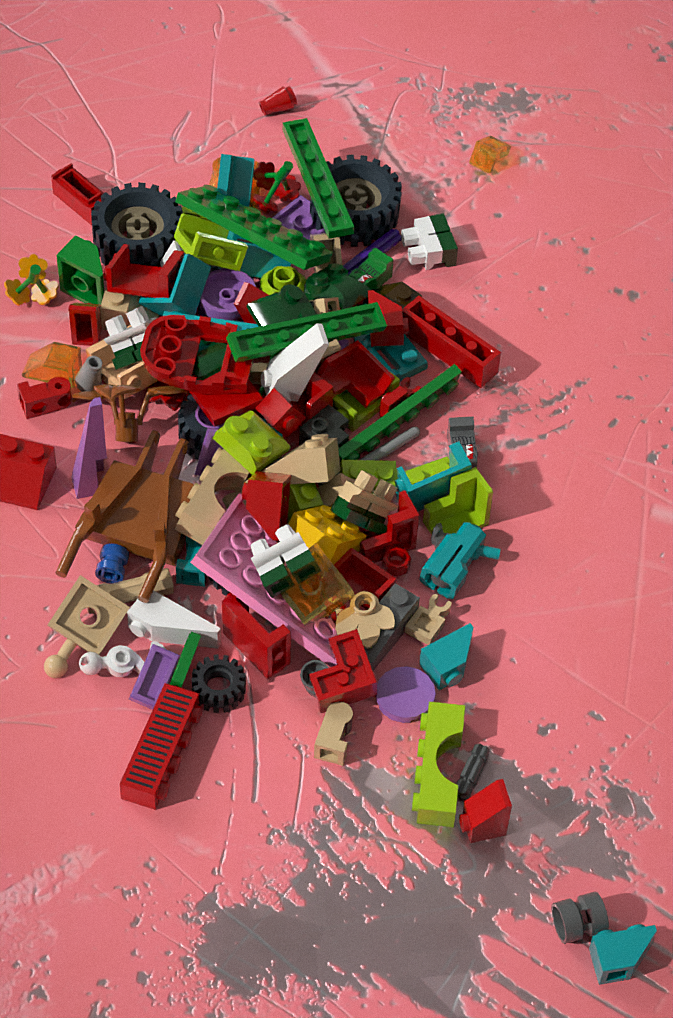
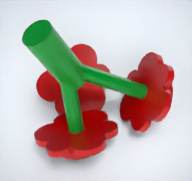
[253,161,301,213]

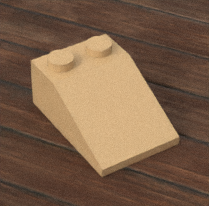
[245,434,341,484]

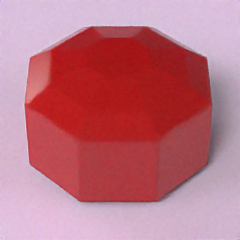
[382,547,412,577]

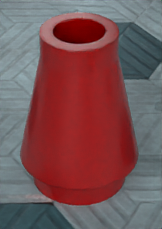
[259,86,297,115]

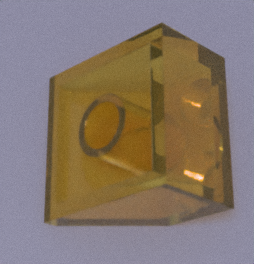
[281,543,355,626]

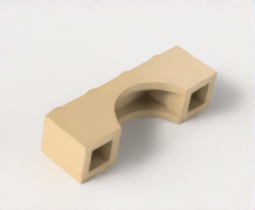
[175,447,251,545]

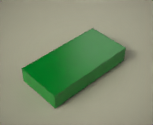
[169,632,201,688]

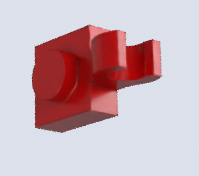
[380,377,421,418]

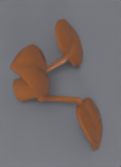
[72,384,190,442]

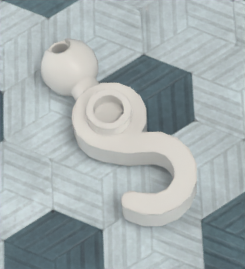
[79,641,166,677]

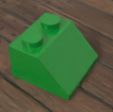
[56,235,105,304]

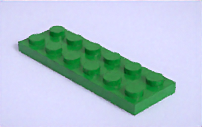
[175,185,333,270]

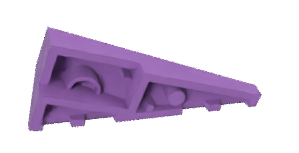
[71,397,107,499]

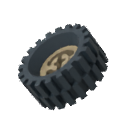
[310,155,402,247]
[91,182,183,267]

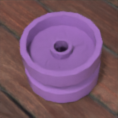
[198,268,256,322]

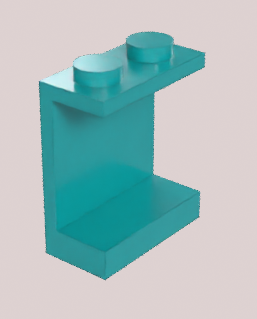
[395,441,472,512]

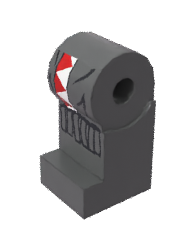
[447,416,477,468]

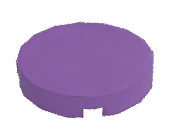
[376,666,436,723]

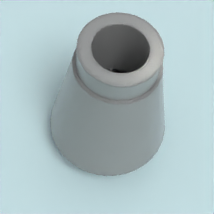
[75,356,102,392]

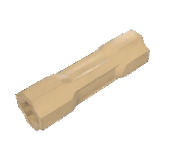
[87,568,174,614]

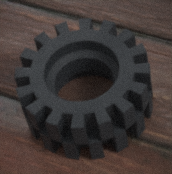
[191,654,246,713]

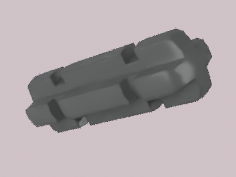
[456,744,490,800]

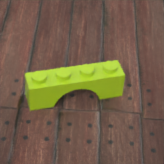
[412,701,465,828]

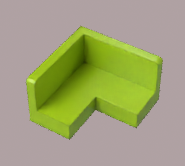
[423,467,493,534]

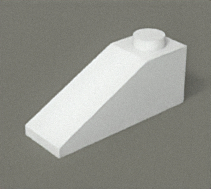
[261,323,329,401]
[127,591,221,648]

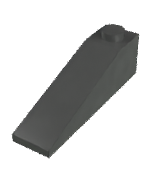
[364,583,420,671]

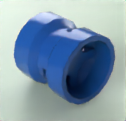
[95,544,129,584]

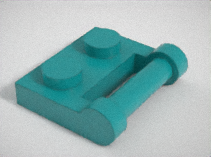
[361,334,428,382]

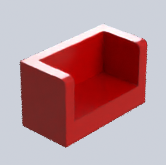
[333,547,397,610]

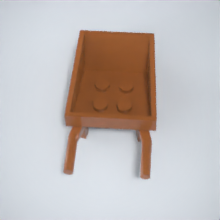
[55,430,194,603]

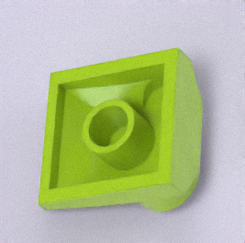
[213,410,291,475]

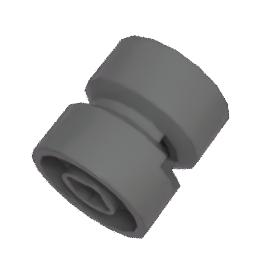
[551,891,609,944]

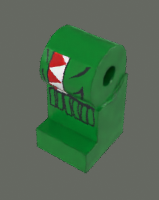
[349,248,393,291]

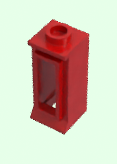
[51,163,104,226]

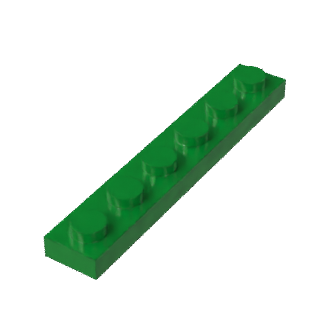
[282,118,354,239]
[226,302,387,362]
[338,364,462,462]

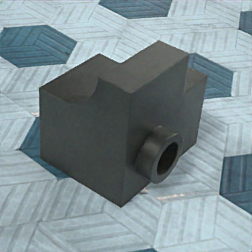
[299,404,349,449]

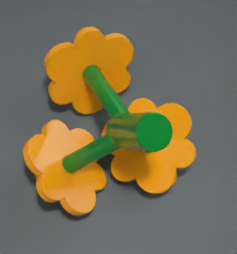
[4,254,59,306]

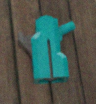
[419,522,501,599]

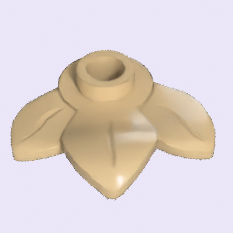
[336,591,395,649]

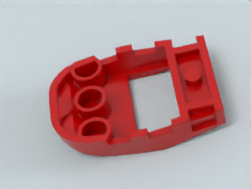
[140,315,254,394]

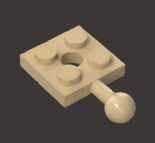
[44,575,130,678]

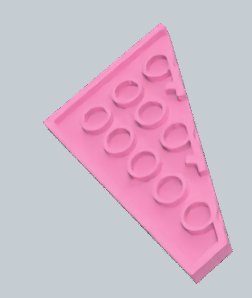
[190,493,337,667]

